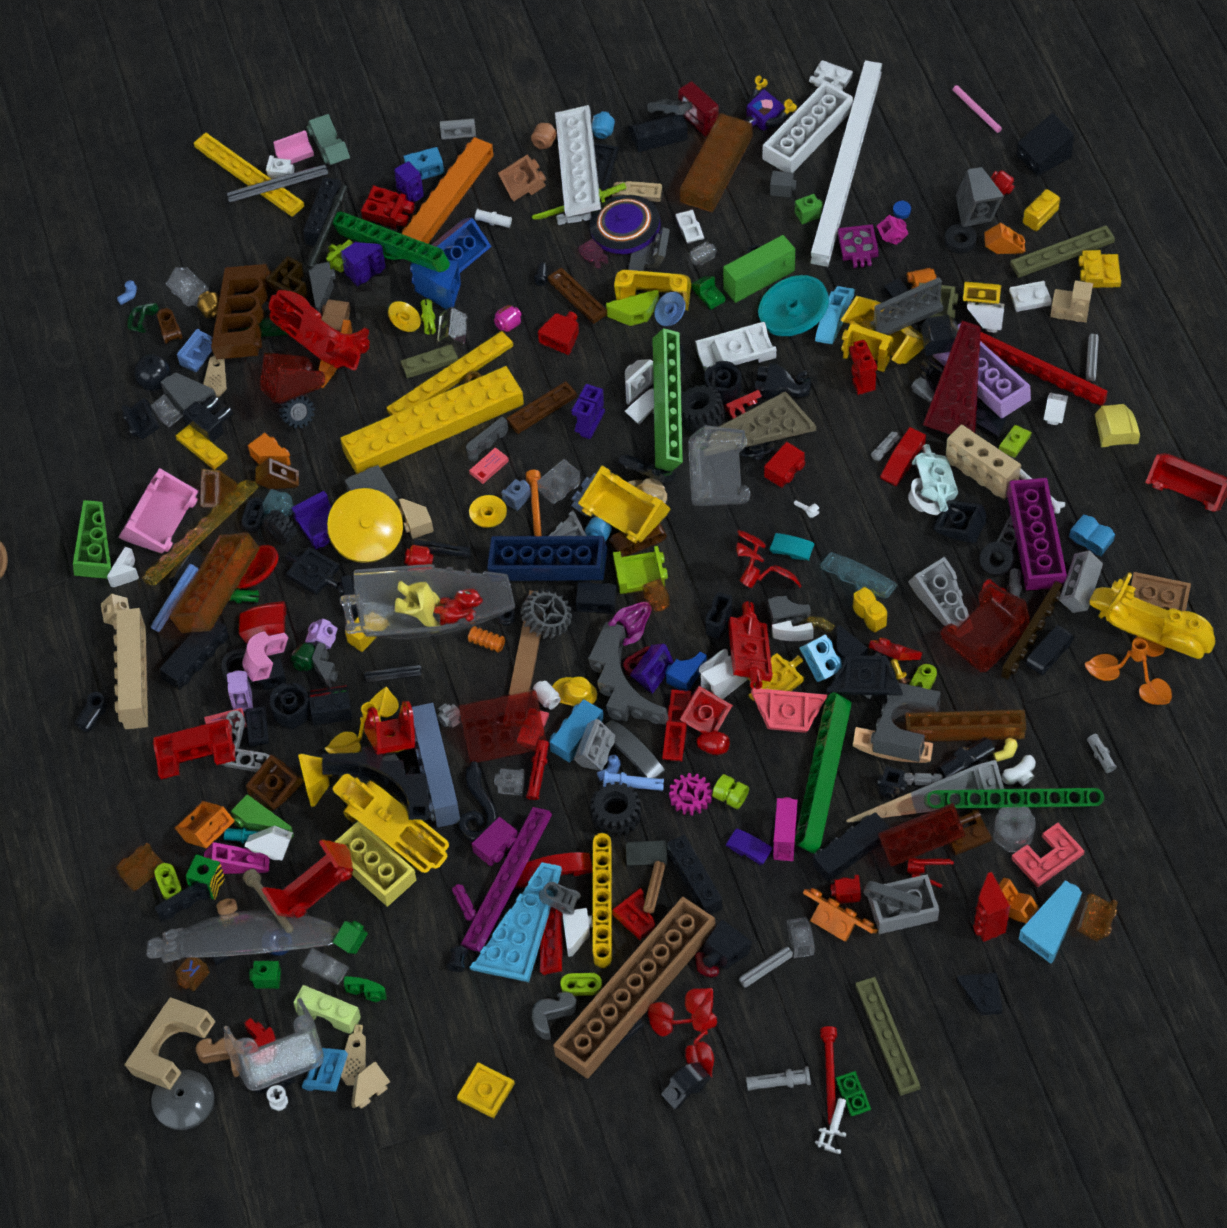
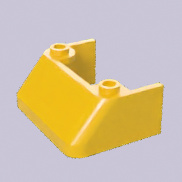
[841,296,924,365]

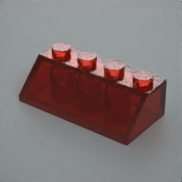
[878,803,966,867]

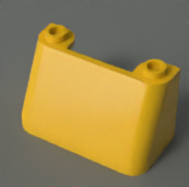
[614,270,691,311]
[578,466,671,544]

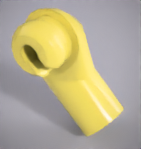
[993,738,1017,762]

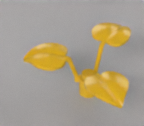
[325,687,402,754]

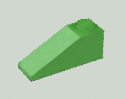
[231,795,294,838]

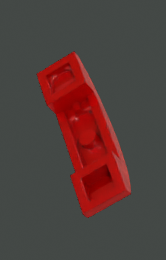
[515,852,593,889]

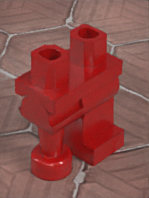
[849,340,878,395]

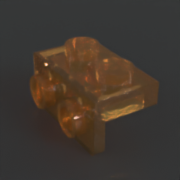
[1077,893,1118,941]

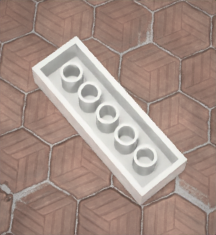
[762,82,853,173]

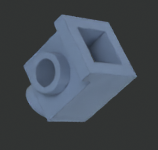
[501,479,531,511]

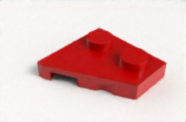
[869,638,922,660]
[612,888,655,940]

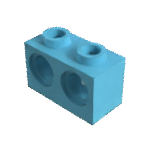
[800,635,842,682]

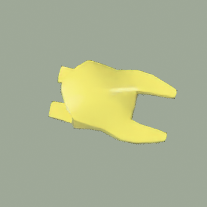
[395,581,444,630]

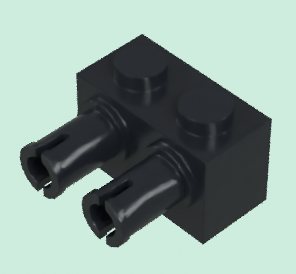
[182,395,233,443]

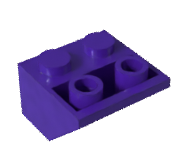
[341,242,386,286]

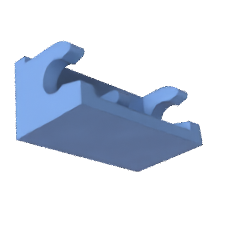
[177,329,213,372]

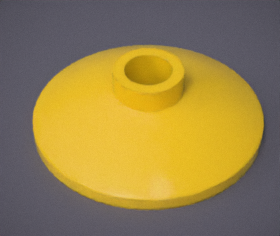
[388,301,421,332]
[469,495,507,528]

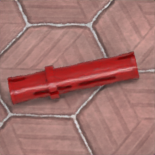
[526,740,549,800]

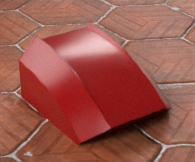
[239,601,286,644]

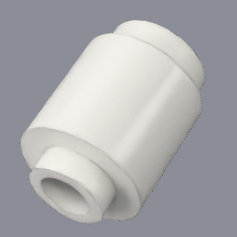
[532,681,561,709]

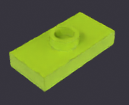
[999,425,1032,458]

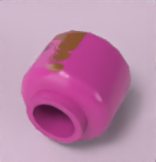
[494,305,521,332]

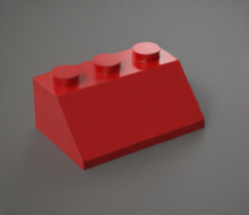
[973,872,1010,942]

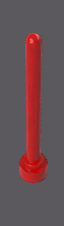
[820,1026,837,1124]

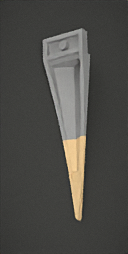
[846,760,1004,822]

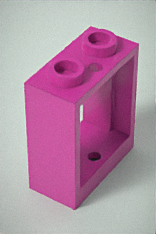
[773,797,797,861]

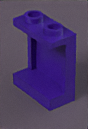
[291,491,332,550]

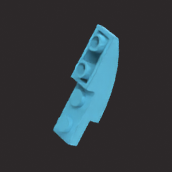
[815,286,854,345]

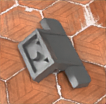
[629,227,670,271]

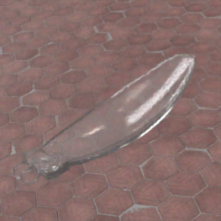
[146,909,340,963]

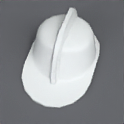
[908,478,941,515]

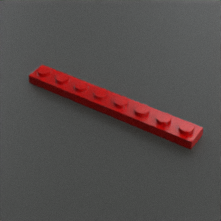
[980,332,1108,406]

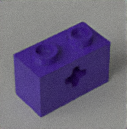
[394,161,424,202]

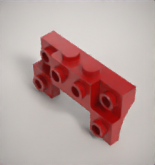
[153,719,235,779]

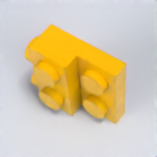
[1079,250,1121,288]

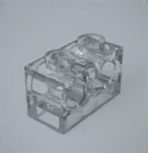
[537,459,580,504]

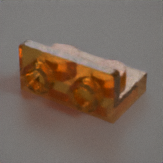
[116,843,164,891]

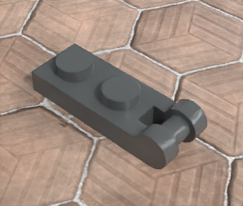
[647,99,692,115]
[466,417,508,461]

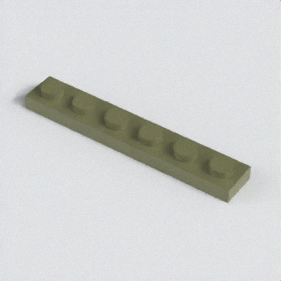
[1010,225,1115,278]
[855,977,920,1096]

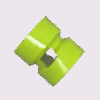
[712,774,749,809]

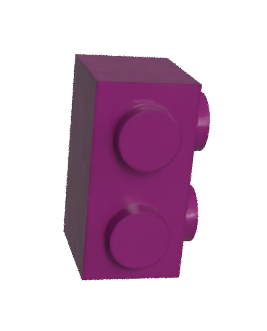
[472,817,518,867]

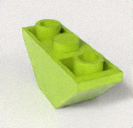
[606,290,659,326]

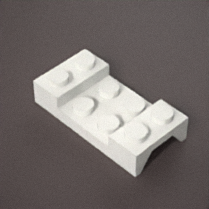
[695,322,776,371]

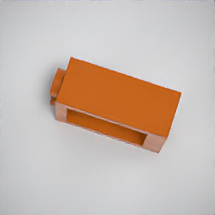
[175,801,235,848]

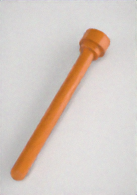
[526,470,542,536]

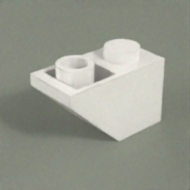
[244,826,293,861]

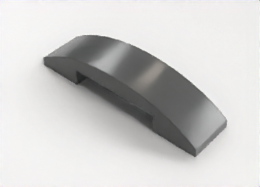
[605,720,665,778]

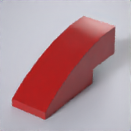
[880,427,926,486]

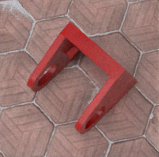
[364,701,415,755]

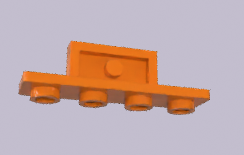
[803,888,877,941]

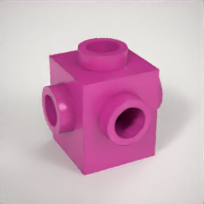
[877,215,909,245]

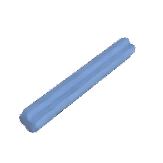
[151,564,198,632]

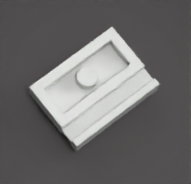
[1009,281,1052,312]

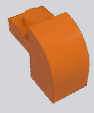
[999,878,1039,923]

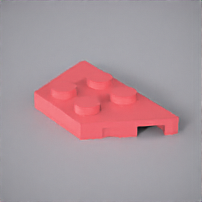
[751,688,827,733]

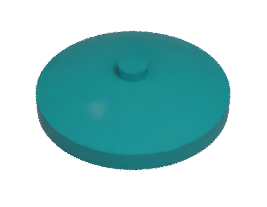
[758,275,829,336]

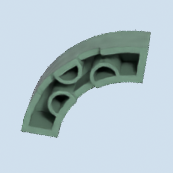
[306,114,350,165]

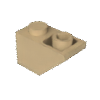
[398,499,433,539]
[351,1062,390,1108]

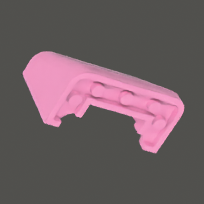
[118,468,198,554]

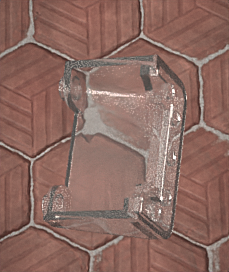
[689,425,750,506]

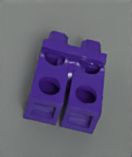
[572,384,605,439]

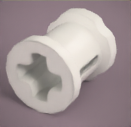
[267,1085,288,1111]

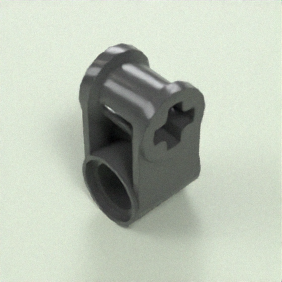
[539,882,581,915]

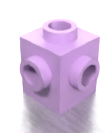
[305,619,338,649]

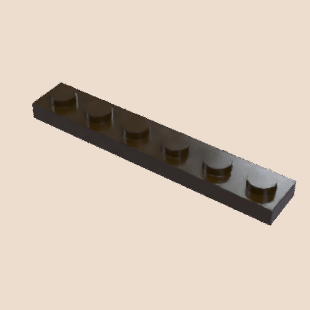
[1001,581,1062,680]

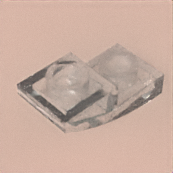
[302,948,349,985]

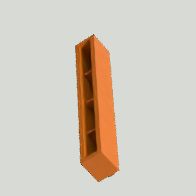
[402,137,493,244]

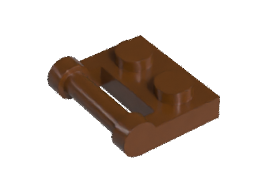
[940,808,992,855]

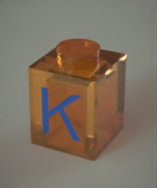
[175,954,210,991]

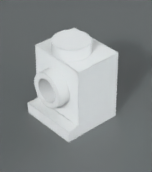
[266,156,294,179]

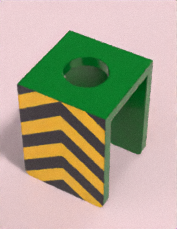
[185,855,225,900]

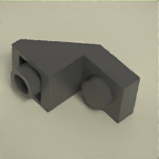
[312,642,338,688]

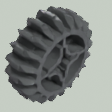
[520,589,572,639]

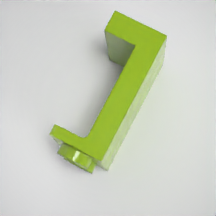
[613,546,668,594]

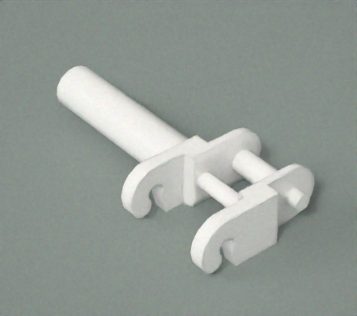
[815,1098,846,1154]

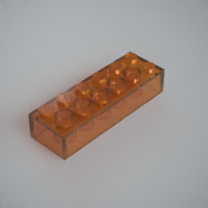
[680,113,753,212]
[170,533,260,633]

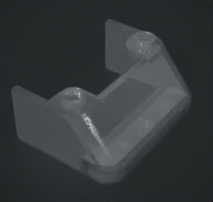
[224,998,324,1091]

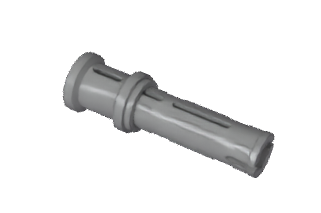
[746,1067,811,1091]

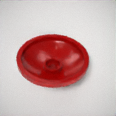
[227,545,279,589]

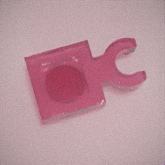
[578,239,608,268]

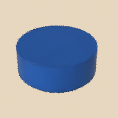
[893,201,911,219]

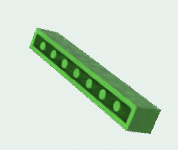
[653,328,683,472]

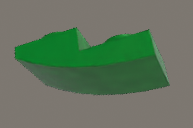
[344,976,387,1002]
[835,1071,871,1117]

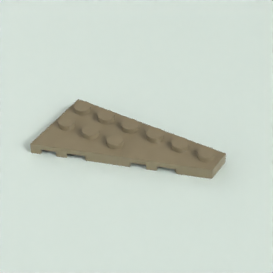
[693,391,816,457]

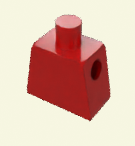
[538,311,579,355]

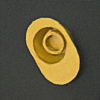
[552,677,597,707]

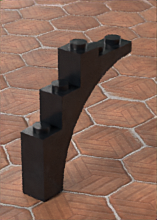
[322,747,429,820]

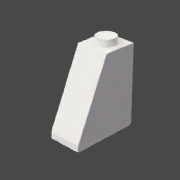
[701,659,748,699]

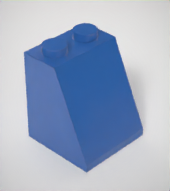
[410,260,461,311]

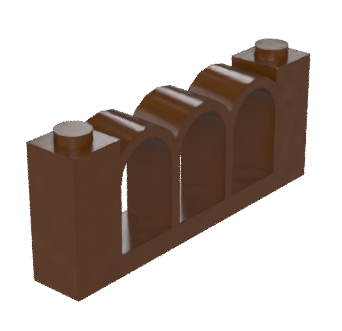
[211,264,272,359]

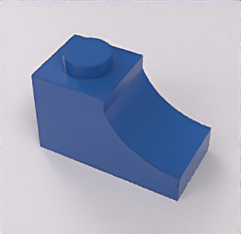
[665,652,707,691]

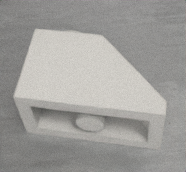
[1044,393,1068,425]
[563,908,593,957]

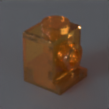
[643,579,670,611]

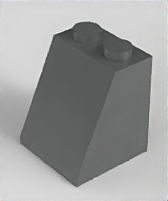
[956,167,1004,227]

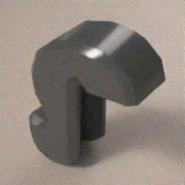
[532,992,576,1040]

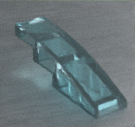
[820,552,897,599]

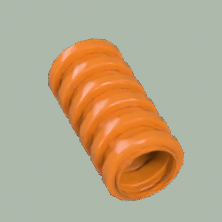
[468,626,505,653]

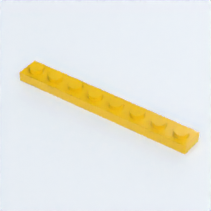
[194,133,304,217]
[386,331,513,416]

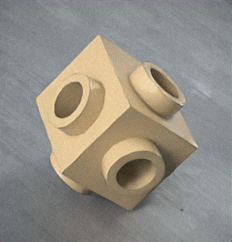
[101,594,129,625]

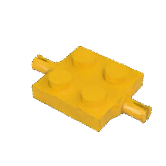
[748,653,804,701]

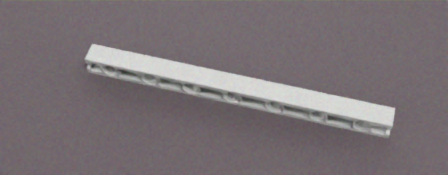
[811,61,882,267]

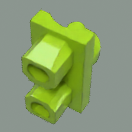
[326,240,353,272]

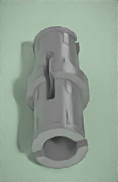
[1087,734,1117,773]

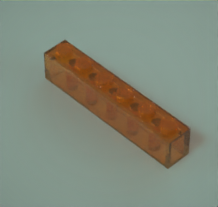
[904,710,1026,741]

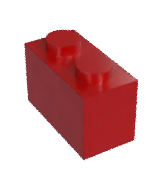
[764,442,805,488]

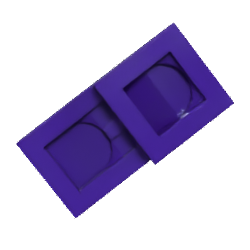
[726,828,773,866]

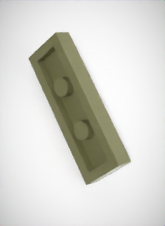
[401,344,458,378]

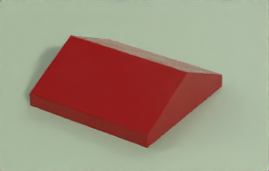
[679,686,733,734]

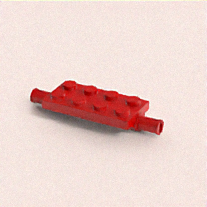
[728,601,773,690]

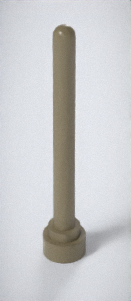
[243,869,293,933]

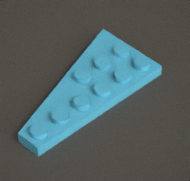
[469,863,562,982]

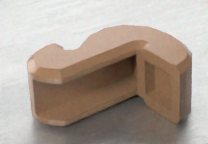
[196,1037,246,1077]

